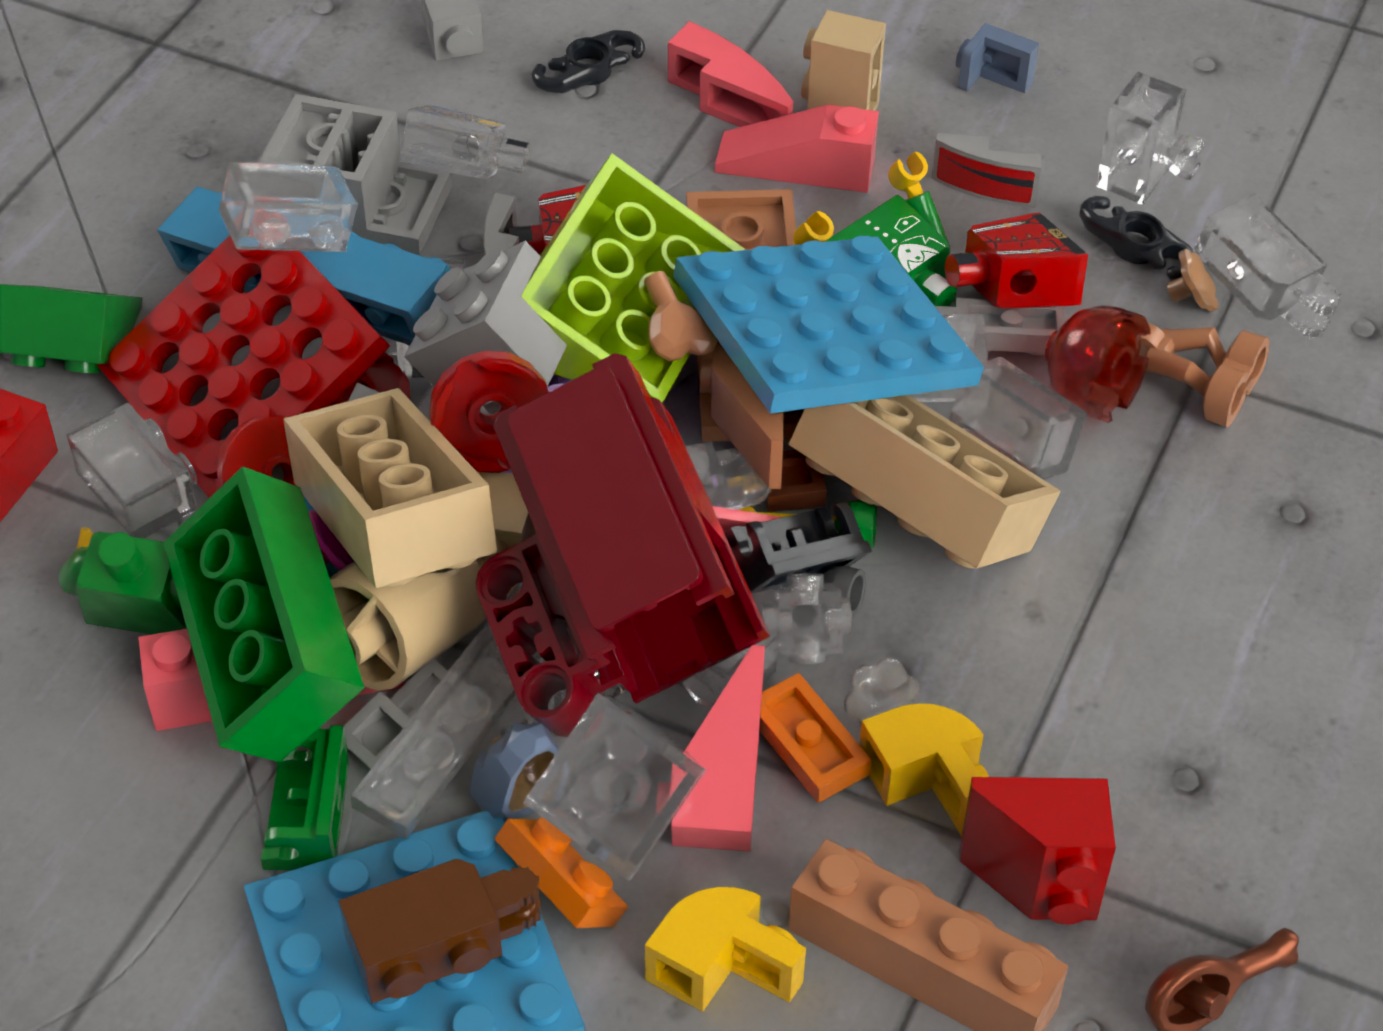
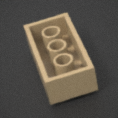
[283,388,497,588]
[788,395,1061,569]

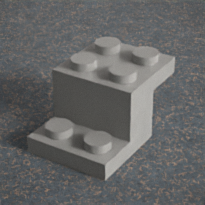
[258,94,453,255]
[404,240,567,415]

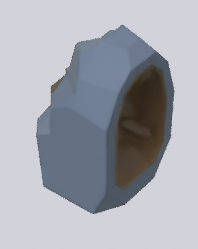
[469,722,561,821]

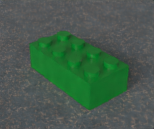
[163,466,365,762]

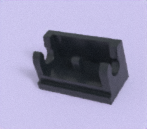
[724,502,872,594]

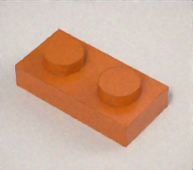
[759,673,872,803]
[494,817,629,928]

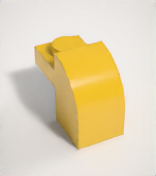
[859,703,989,837]
[645,887,806,1012]

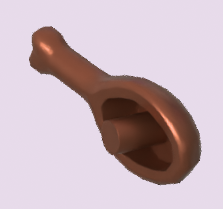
[1145,928,1299,1031]

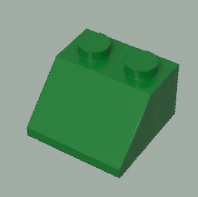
[0,284,142,373]

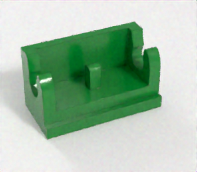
[261,725,350,870]

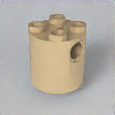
[330,558,486,691]

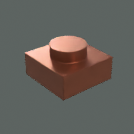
[760,449,827,512]

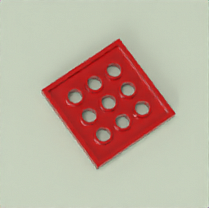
[97,208,390,498]

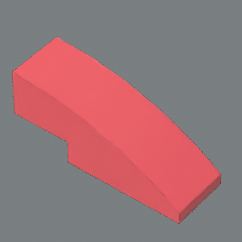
[668,21,793,127]

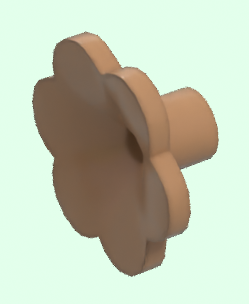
[1167,249,1218,312]

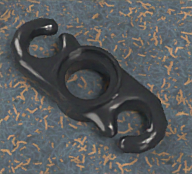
[532,30,646,93]
[1079,196,1194,280]

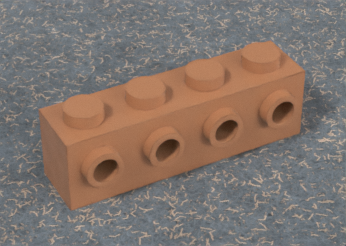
[788,839,1069,1031]

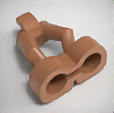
[1127,322,1270,428]

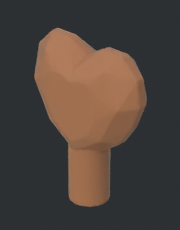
[644,271,717,361]

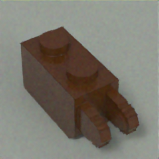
[338,858,541,1004]

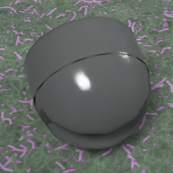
[815,566,866,617]

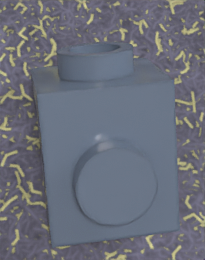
[956,23,1039,93]

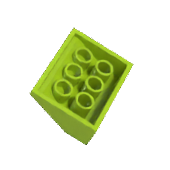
[521,153,746,403]

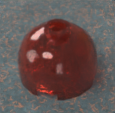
[1045,305,1151,423]

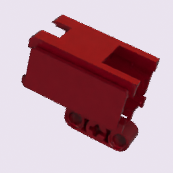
[475,353,770,737]

